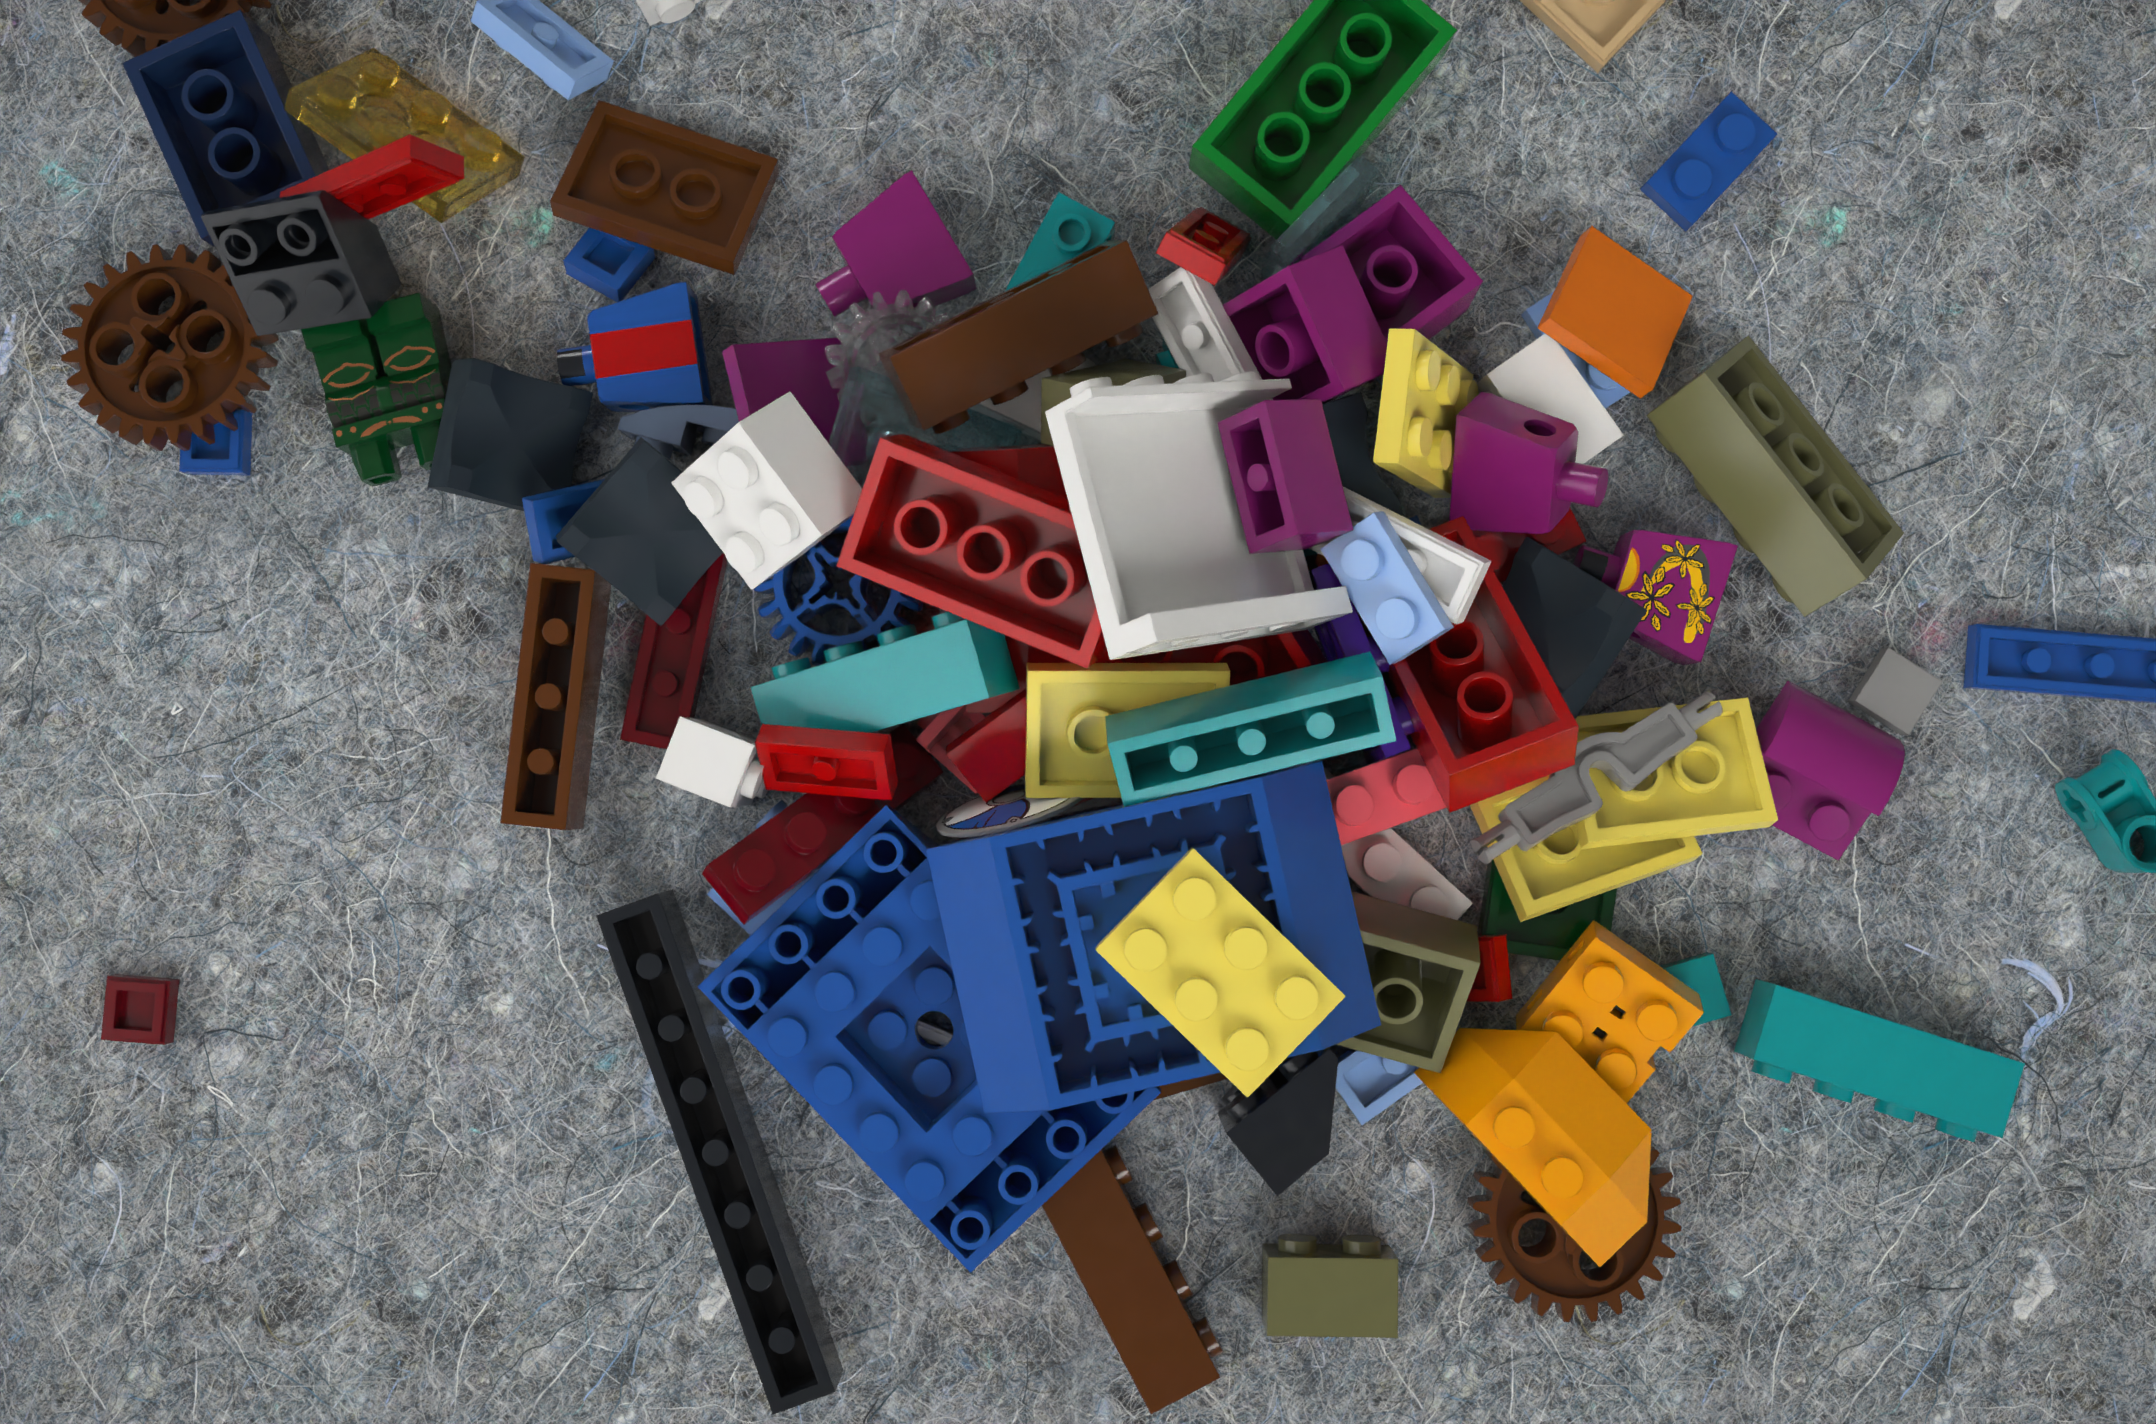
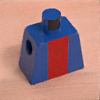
[557,282,713,413]

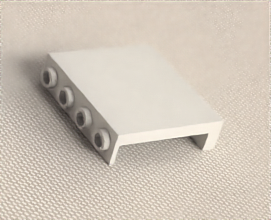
[1045,371,1353,660]

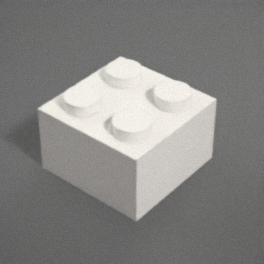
[671,391,862,590]

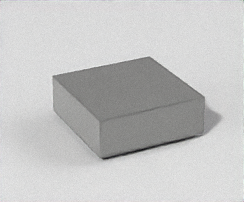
[1847,647,1943,735]

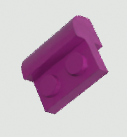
[1756,680,1905,861]

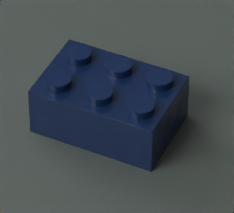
[122,10,330,247]

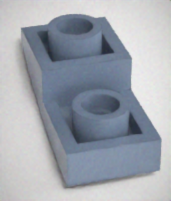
[618,405,739,460]

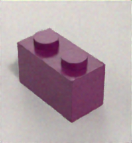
[1218,399,1353,554]

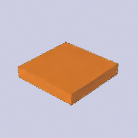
[1537,226,1693,399]

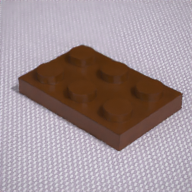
[550,100,779,275]

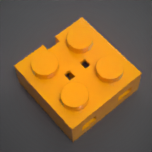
[1516,920,1704,1103]

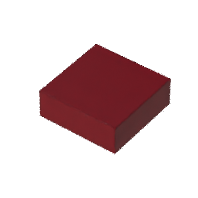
[101,974,180,1045]

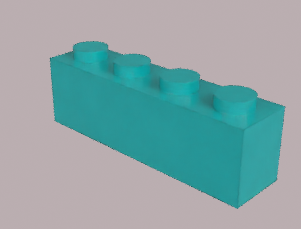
[750,612,1020,733]
[1105,652,1396,807]
[1734,979,2025,1142]

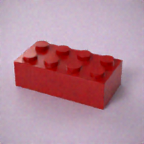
[836,433,1107,669]
[1357,516,1579,813]

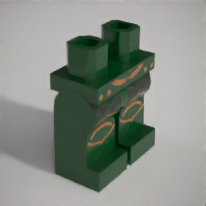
[301,292,452,486]

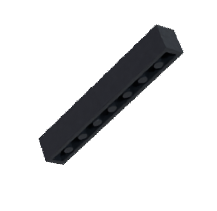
[596,889,844,1415]

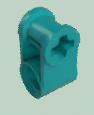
[2055,749,2156,873]

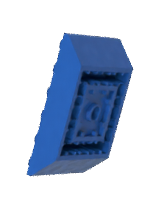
[926,761,1381,1114]
[697,804,1161,1273]

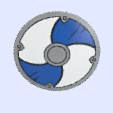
[936,783,1083,837]

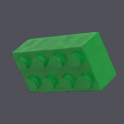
[1188,0,1457,247]

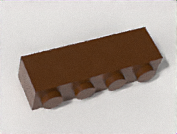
[878,240,1158,434]
[500,563,611,830]
[1042,1145,1224,1414]

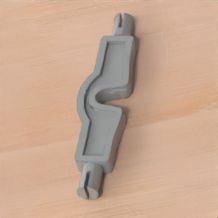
[1471,691,1723,864]

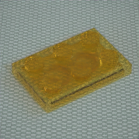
[284,48,525,223]

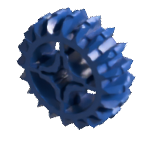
[754,516,925,666]

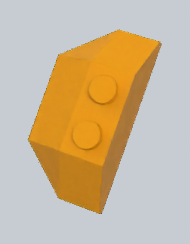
[1413,1028,1652,1267]

